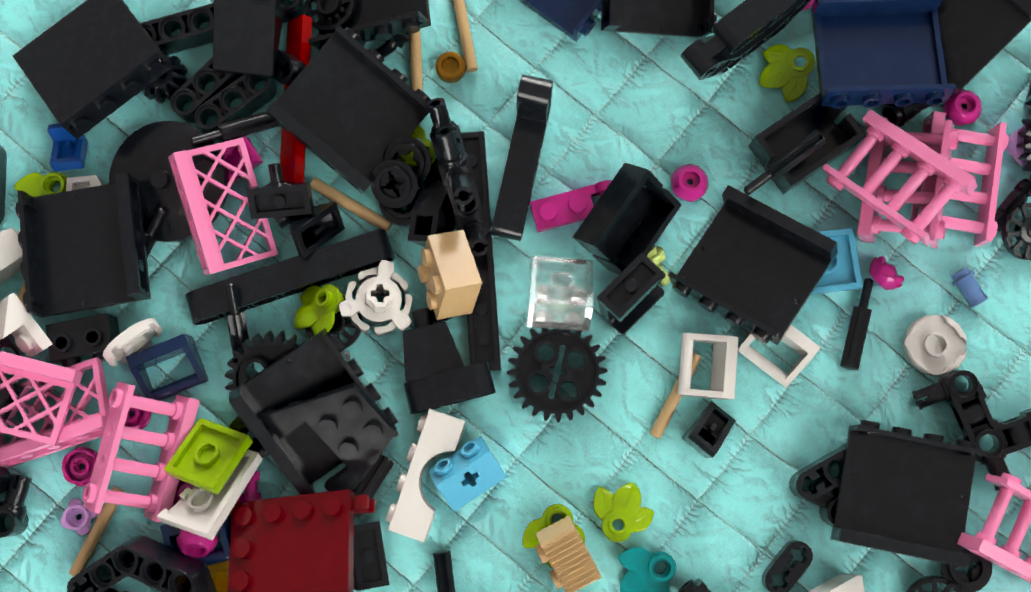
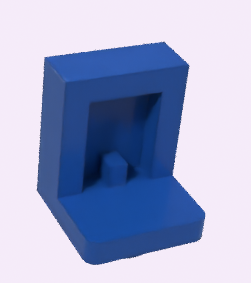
[47,123,88,172]

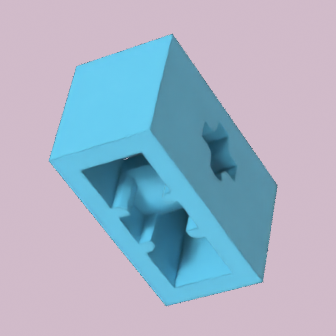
[428,436,507,512]

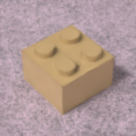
[417,230,482,320]

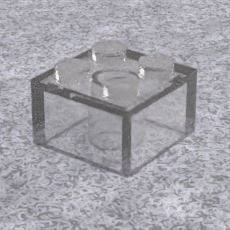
[527,256,593,331]

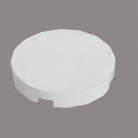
[903,315,967,376]
[103,318,163,367]

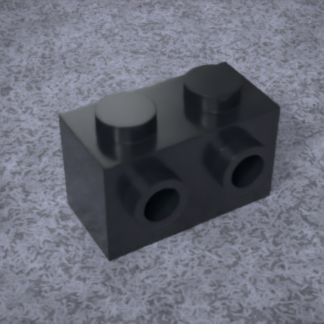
[45,313,120,367]

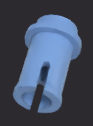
[951,267,988,308]

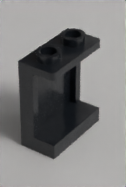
[597,252,665,335]

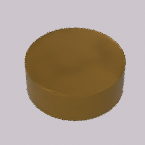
[436,52,466,83]

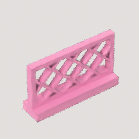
[168,137,279,276]
[0,351,83,446]
[0,357,110,468]

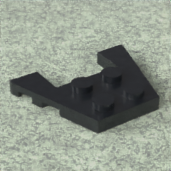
[261,382,397,492]

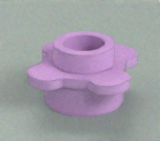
[61,499,98,535]

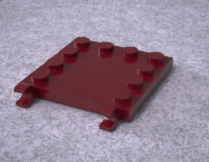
[227,489,376,592]

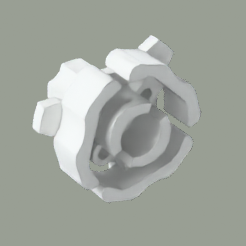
[339,260,413,337]

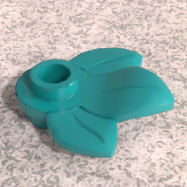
[618,547,676,592]

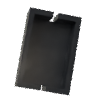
[748,93,866,194]
[573,163,682,275]

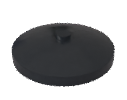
[109,121,229,242]

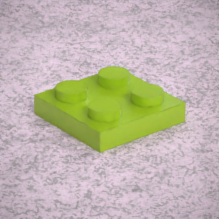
[164,418,253,495]

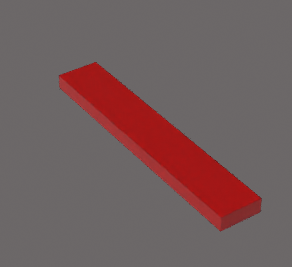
[280,14,312,183]

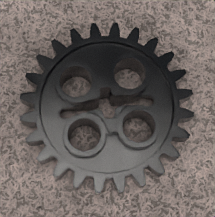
[507,321,608,422]
[224,330,305,390]

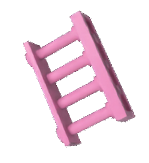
[822,109,977,246]
[910,111,1009,247]
[857,117,959,248]
[82,382,200,523]
[957,473,1031,583]

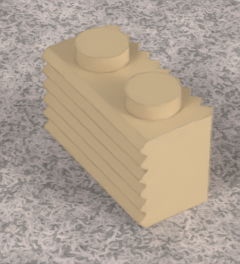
[535,516,602,592]

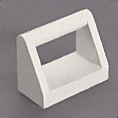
[738,325,821,388]
[677,333,739,400]

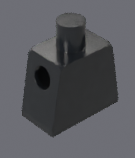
[403,308,465,382]

